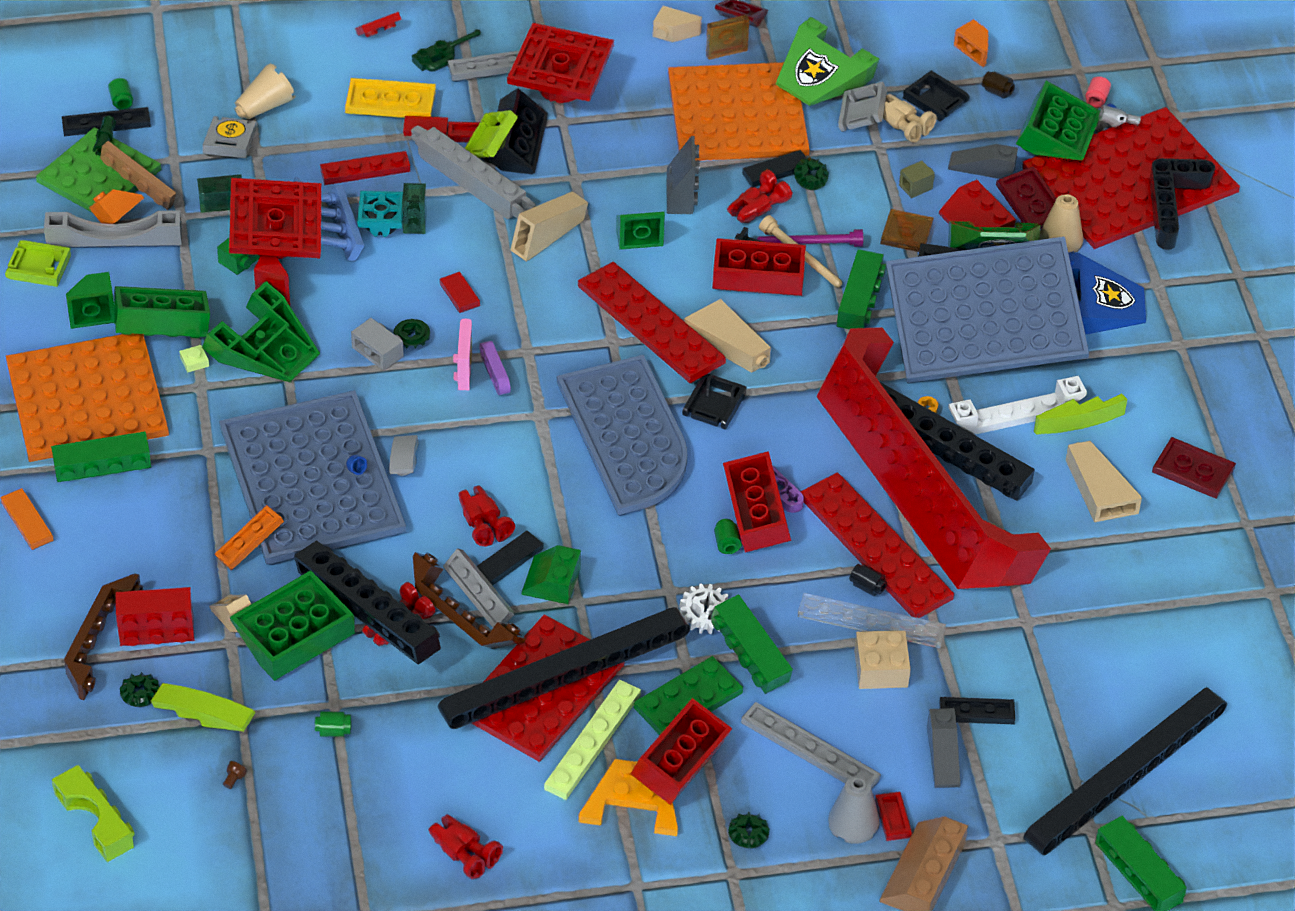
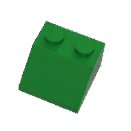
[616,211,665,250]
[66,272,114,329]
[522,545,581,604]

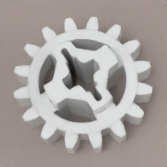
[679,584,729,634]

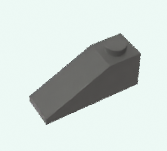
[948,144,1018,179]
[927,708,960,788]

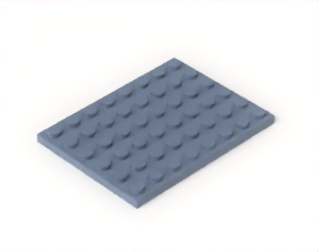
[886,236,1089,383]
[219,390,406,565]

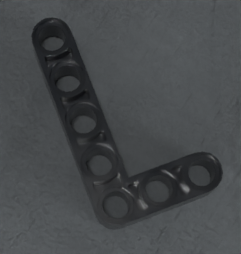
[1149,158,1215,250]

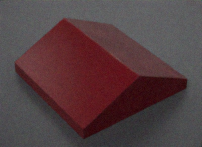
[715,0,768,27]

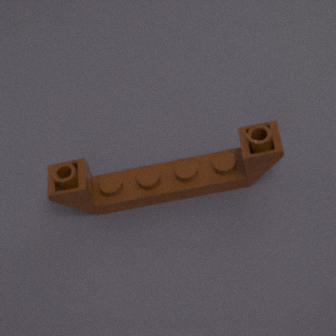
[413,552,526,649]
[64,573,143,700]

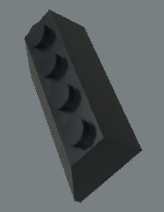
[486,88,548,174]

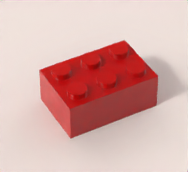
[116,587,195,646]

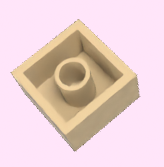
[854,630,910,689]

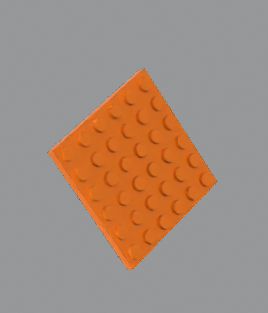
[668,62,810,161]
[6,333,169,462]

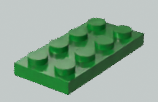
[634,656,743,736]

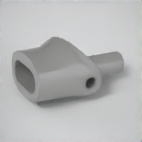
[1099,105,1141,127]

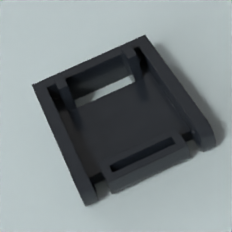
[903,70,970,121]
[682,374,747,430]

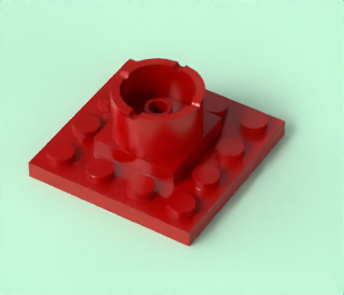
[507,23,614,103]
[229,178,321,259]

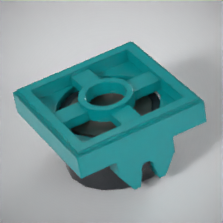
[357,191,405,237]

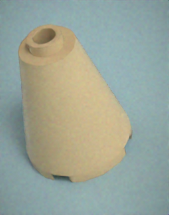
[234,63,295,120]
[1040,194,1083,253]

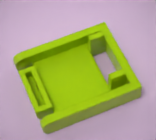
[465,110,518,158]
[5,240,71,287]

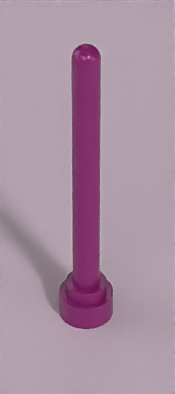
[757,229,863,247]

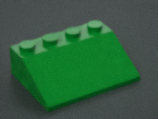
[1016,80,1100,160]
[230,570,355,681]

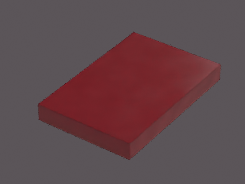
[996,166,1056,229]
[1152,437,1236,499]

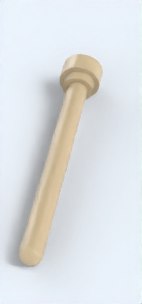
[759,215,843,288]

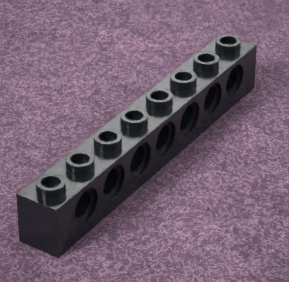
[879,381,1035,501]
[294,540,441,665]

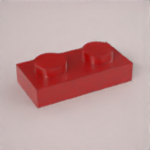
[355,11,401,37]

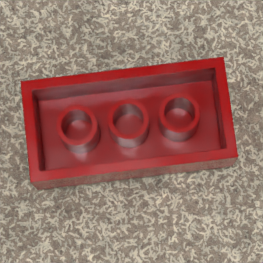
[712,238,806,296]
[723,451,791,553]
[630,698,732,805]

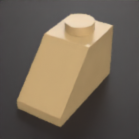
[653,6,702,42]
[209,594,251,632]

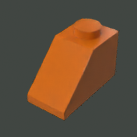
[954,19,988,67]
[89,189,144,224]

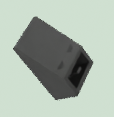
[666,136,700,214]

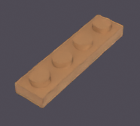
[100,141,176,210]

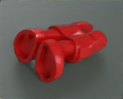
[727,169,792,223]
[458,485,515,547]
[362,582,435,646]
[428,814,503,879]

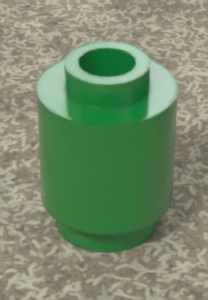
[108,78,133,110]
[714,519,741,554]
[315,711,351,737]

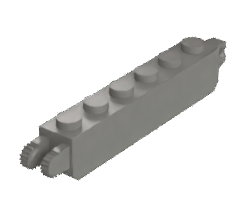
[411,125,536,219]

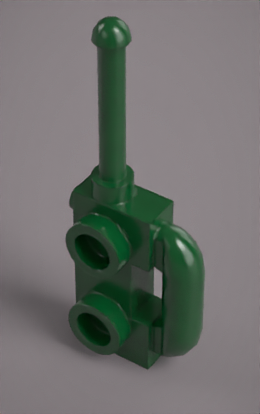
[412,29,481,71]

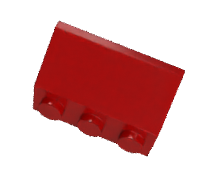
[939,179,1016,228]

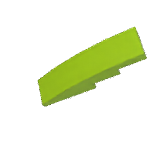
[1034,394,1127,435]
[151,683,255,732]

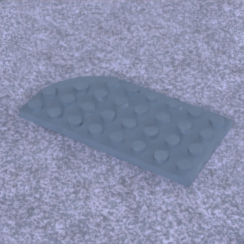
[557,355,687,515]

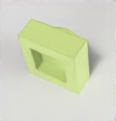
[179,345,209,373]

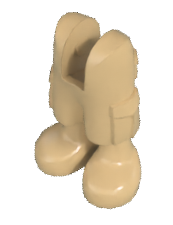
[882,94,937,142]

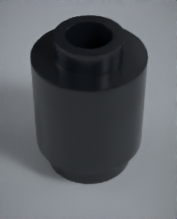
[849,564,887,596]

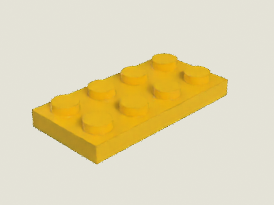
[345,78,436,118]

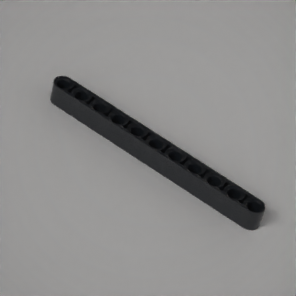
[438,607,691,729]
[1023,687,1227,856]

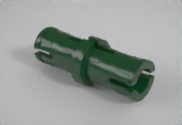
[93,116,116,156]

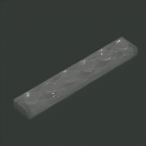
[798,593,946,649]

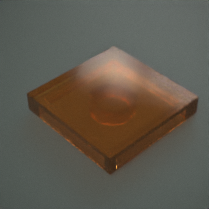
[706,15,750,60]
[880,209,934,252]

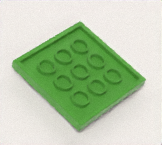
[36,127,161,213]

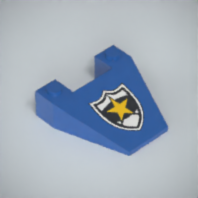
[1068,252,1146,335]

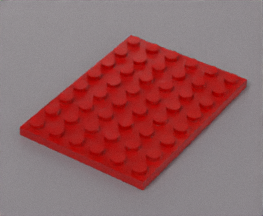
[1022,107,1240,249]

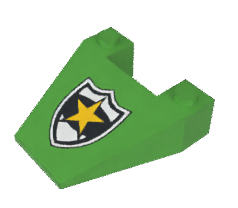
[775,17,879,106]

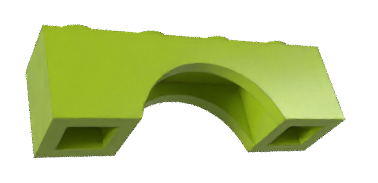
[52,765,135,862]

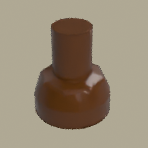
[223,761,247,789]

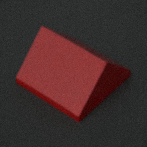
[254,255,291,306]

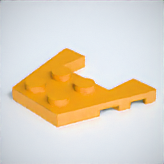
[578,759,678,836]

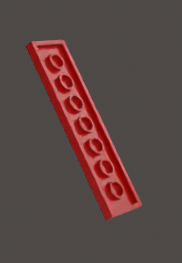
[578,261,726,383]
[800,472,954,620]

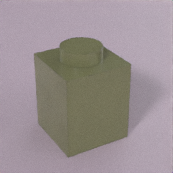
[899,161,935,198]

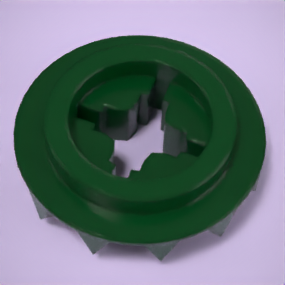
[794,157,829,190]
[394,319,430,349]
[120,672,160,707]
[728,812,769,848]

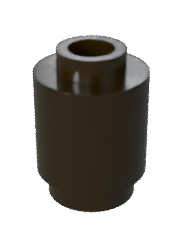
[982,71,1015,98]

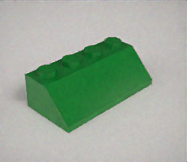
[114,286,210,338]

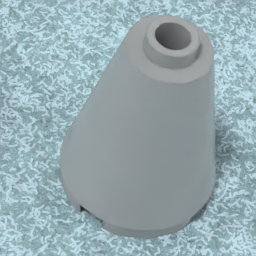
[828,776,879,844]

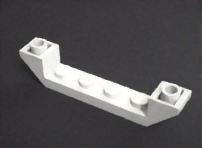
[948,376,1087,434]

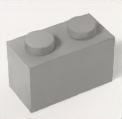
[351,318,404,371]

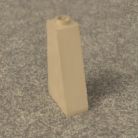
[510,191,588,261]
[684,299,771,373]
[1066,441,1142,523]

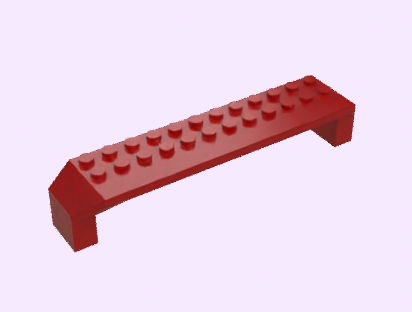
[816,327,1051,589]

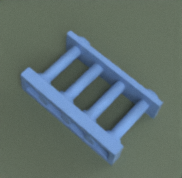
[293,177,364,261]

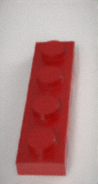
[320,151,410,185]

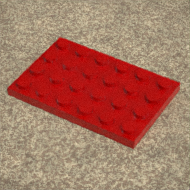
[471,614,625,762]

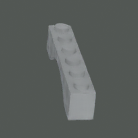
[44,210,182,247]

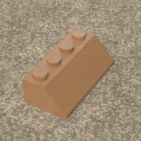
[880,816,968,911]

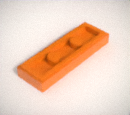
[0,488,54,550]
[214,505,284,571]

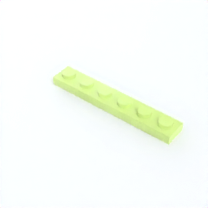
[544,679,641,800]

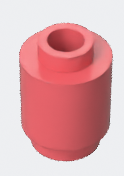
[1085,77,1111,108]

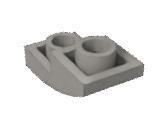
[389,435,419,476]

